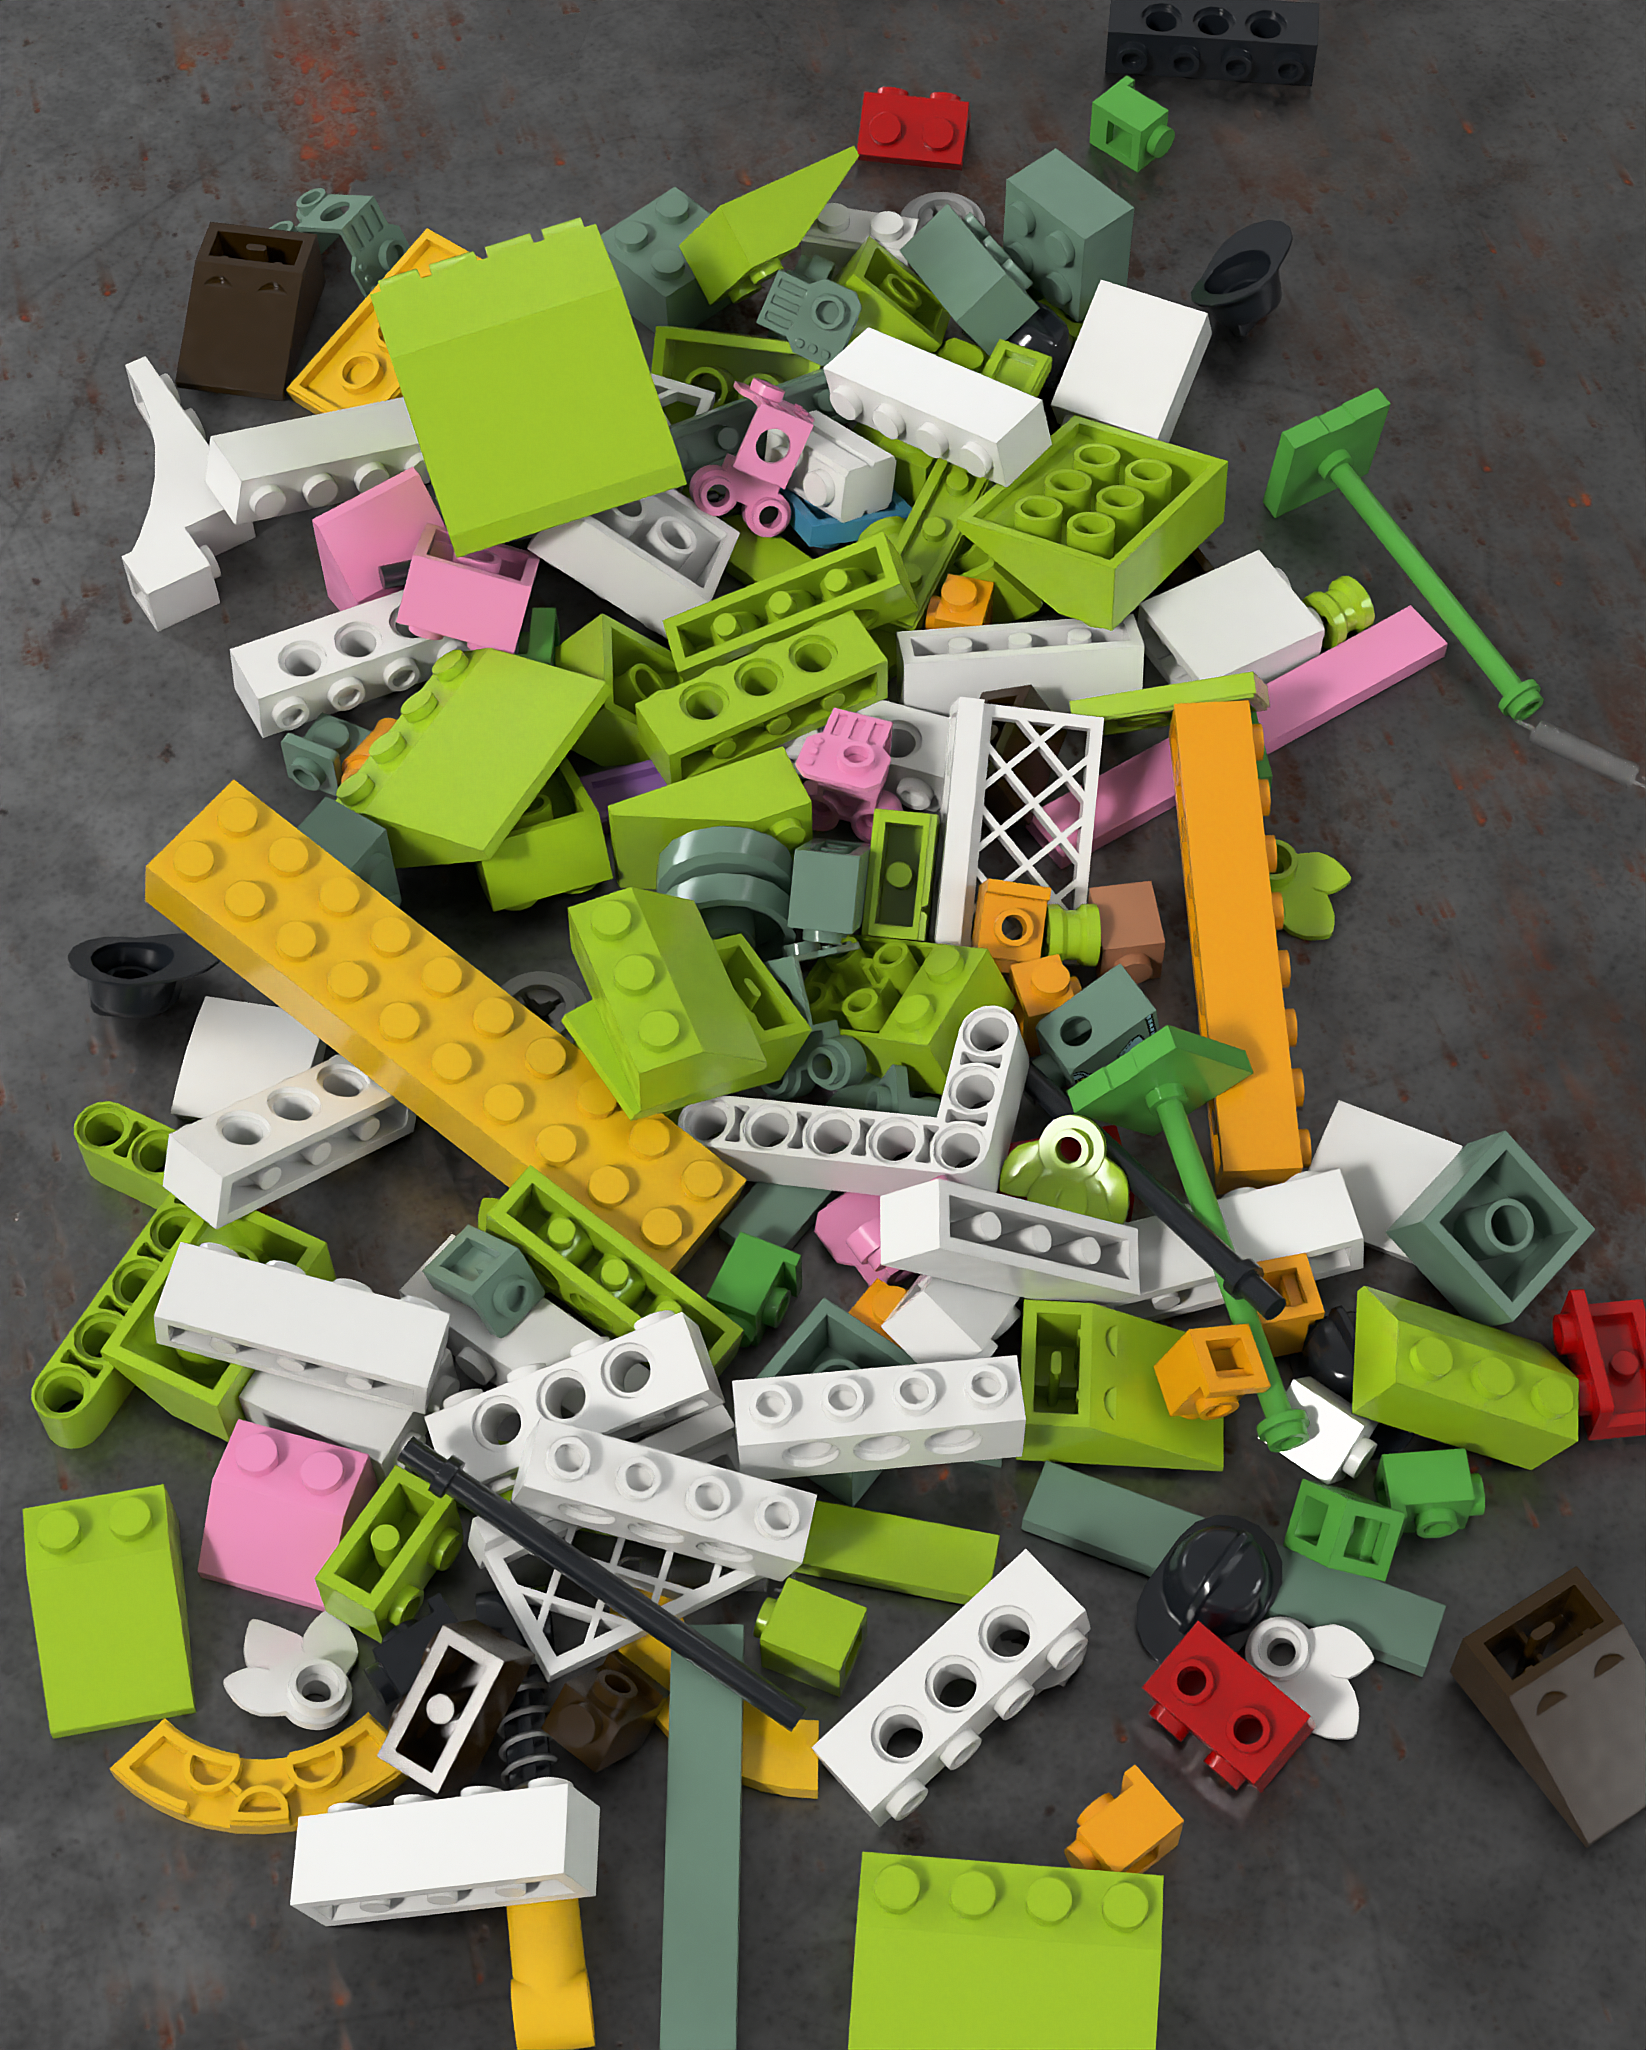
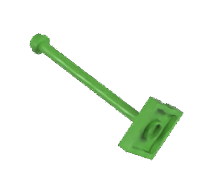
[1263,387,1544,722]
[1067,1025,1310,1452]

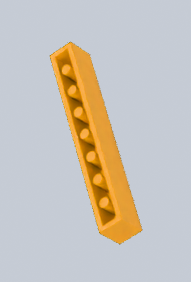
[1169,700,1312,1195]

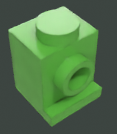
[1089,75,1175,173]
[706,1231,802,1347]
[1373,1448,1485,1547]
[1283,1478,1406,1582]

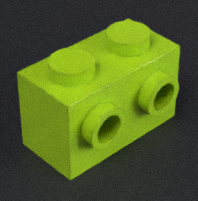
[314,1465,464,1644]

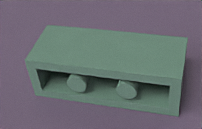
[899,204,1039,356]
[787,838,871,944]

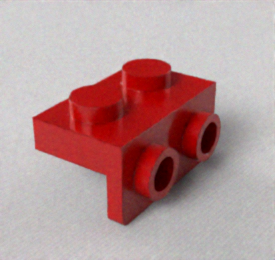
[857,87,971,171]
[1552,1289,1646,1441]

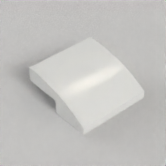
[171,996,326,1121]
[1308,1100,1463,1265]

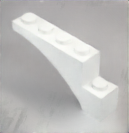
[121,356,256,632]

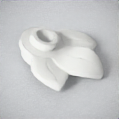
[223,1610,358,1730]
[1245,1616,1375,1740]

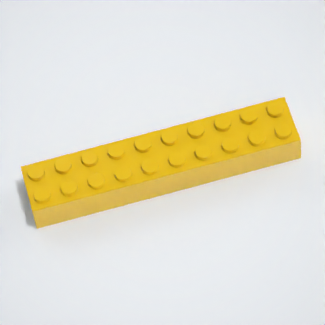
[145,779,747,1277]

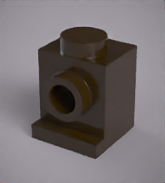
[541,1650,670,1773]

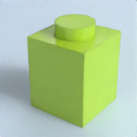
[753,1577,867,1697]

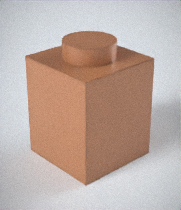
[1088,881,1165,984]

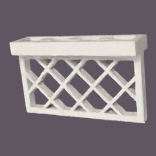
[928,697,1104,967]
[468,1404,764,1683]

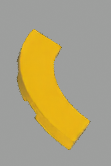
[610,1584,819,1799]
[109,1712,409,1834]

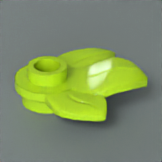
[1269,839,1351,941]
[999,1114,1130,1225]

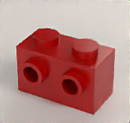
[1142,1621,1317,1793]

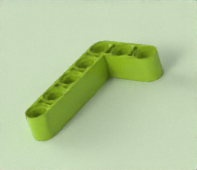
[31,1101,195,1449]

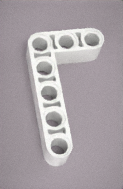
[678,1005,1029,1196]

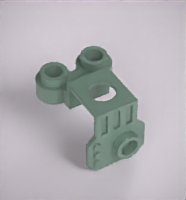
[269,188,410,298]
[756,254,862,367]
[760,941,867,1100]

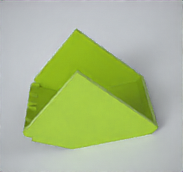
[370,217,687,558]

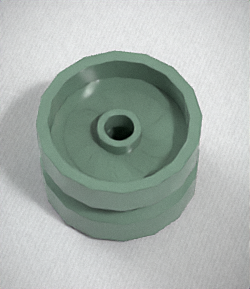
[656,826,796,962]

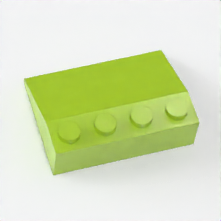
[957,415,1228,631]
[335,648,613,868]
[848,1852,1164,2050]

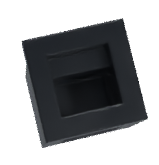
[364,1593,459,1706]

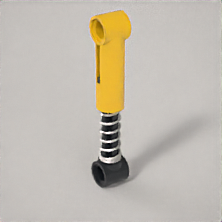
[475,1584,596,2050]

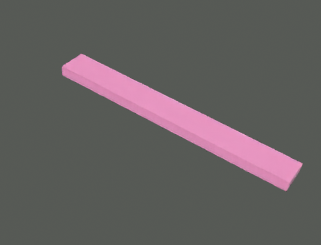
[1026,605,1448,869]

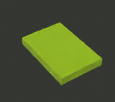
[1069,671,1270,736]

